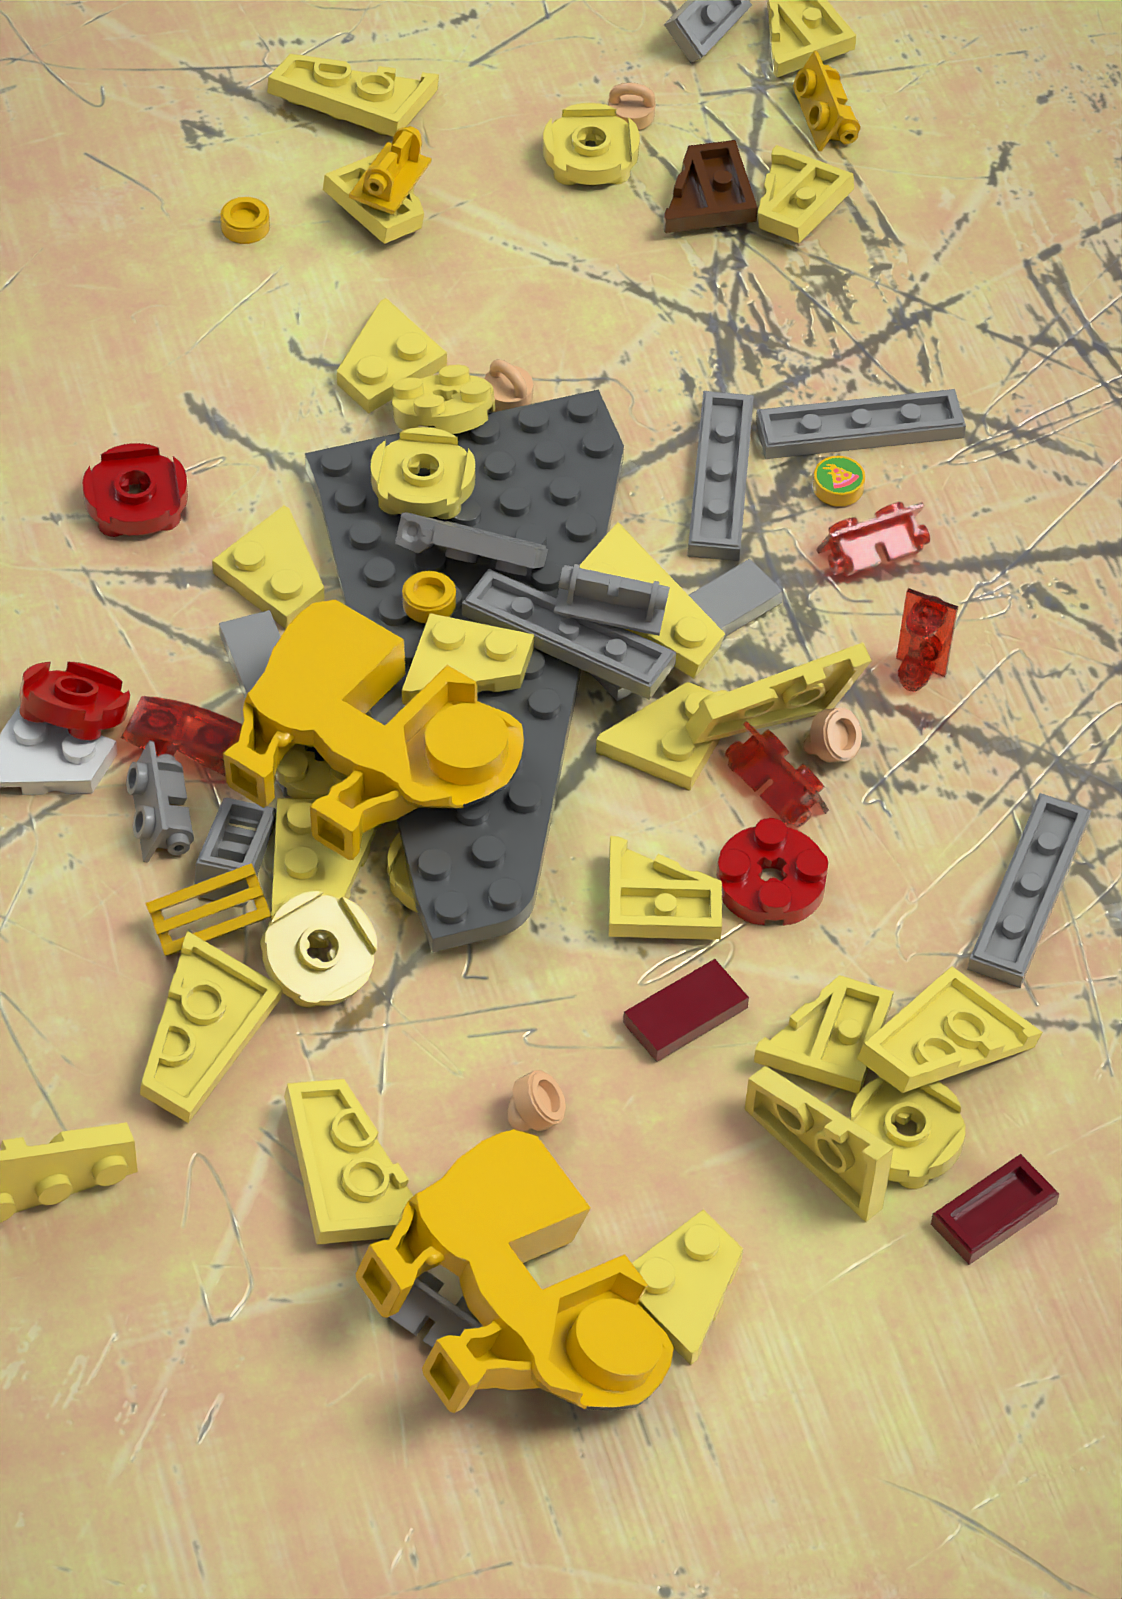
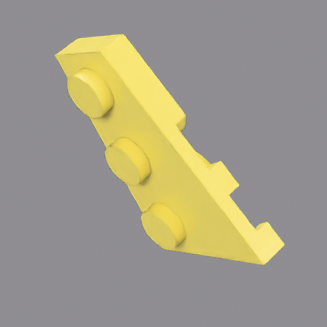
[856,966,1043,1093]

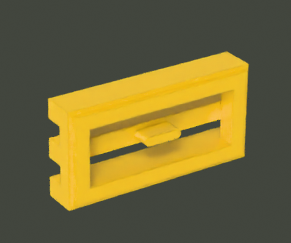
[145,863,272,957]

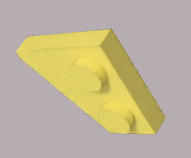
[767,0,856,77]
[322,152,424,244]
[337,298,447,413]
[402,614,534,705]
[609,836,722,940]
[754,975,894,1094]
[632,1209,743,1365]

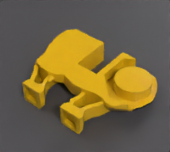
[223,599,524,860]
[355,1129,674,1413]

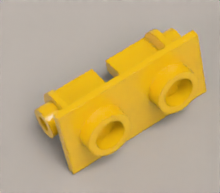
[792,51,860,151]
[349,126,432,215]

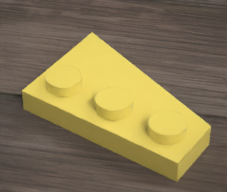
[267,54,439,137]
[580,522,725,679]
[685,642,872,745]
[271,798,383,948]
[140,931,282,1123]
[745,1066,894,1222]
[284,1079,413,1245]
[0,1122,138,1223]

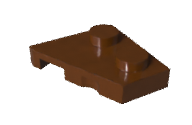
[663,140,758,233]

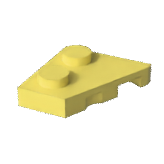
[758,145,854,243]
[212,505,325,629]
[596,682,721,790]

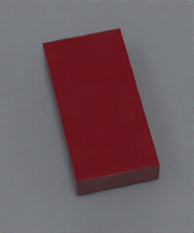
[623,959,749,1062]
[931,1154,1059,1265]

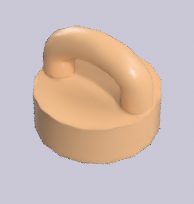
[608,82,656,130]
[484,359,534,412]
[803,708,862,763]
[507,1070,566,1132]

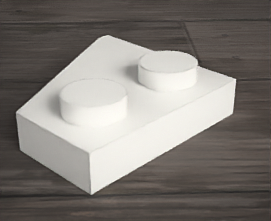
[0,705,118,795]

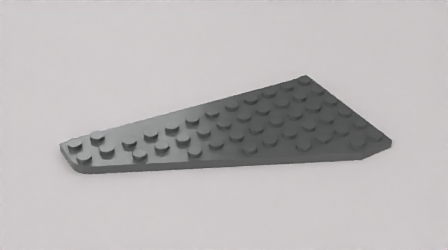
[305,389,624,952]

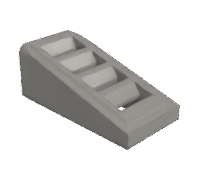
[194,797,277,906]

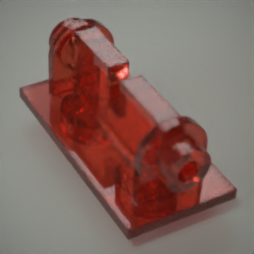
[816,502,930,577]
[896,588,959,692]
[725,721,829,828]

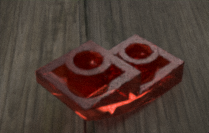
[121,696,243,776]

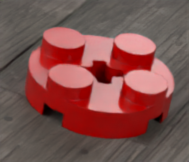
[82,443,188,537]
[19,662,131,740]
[716,818,829,926]

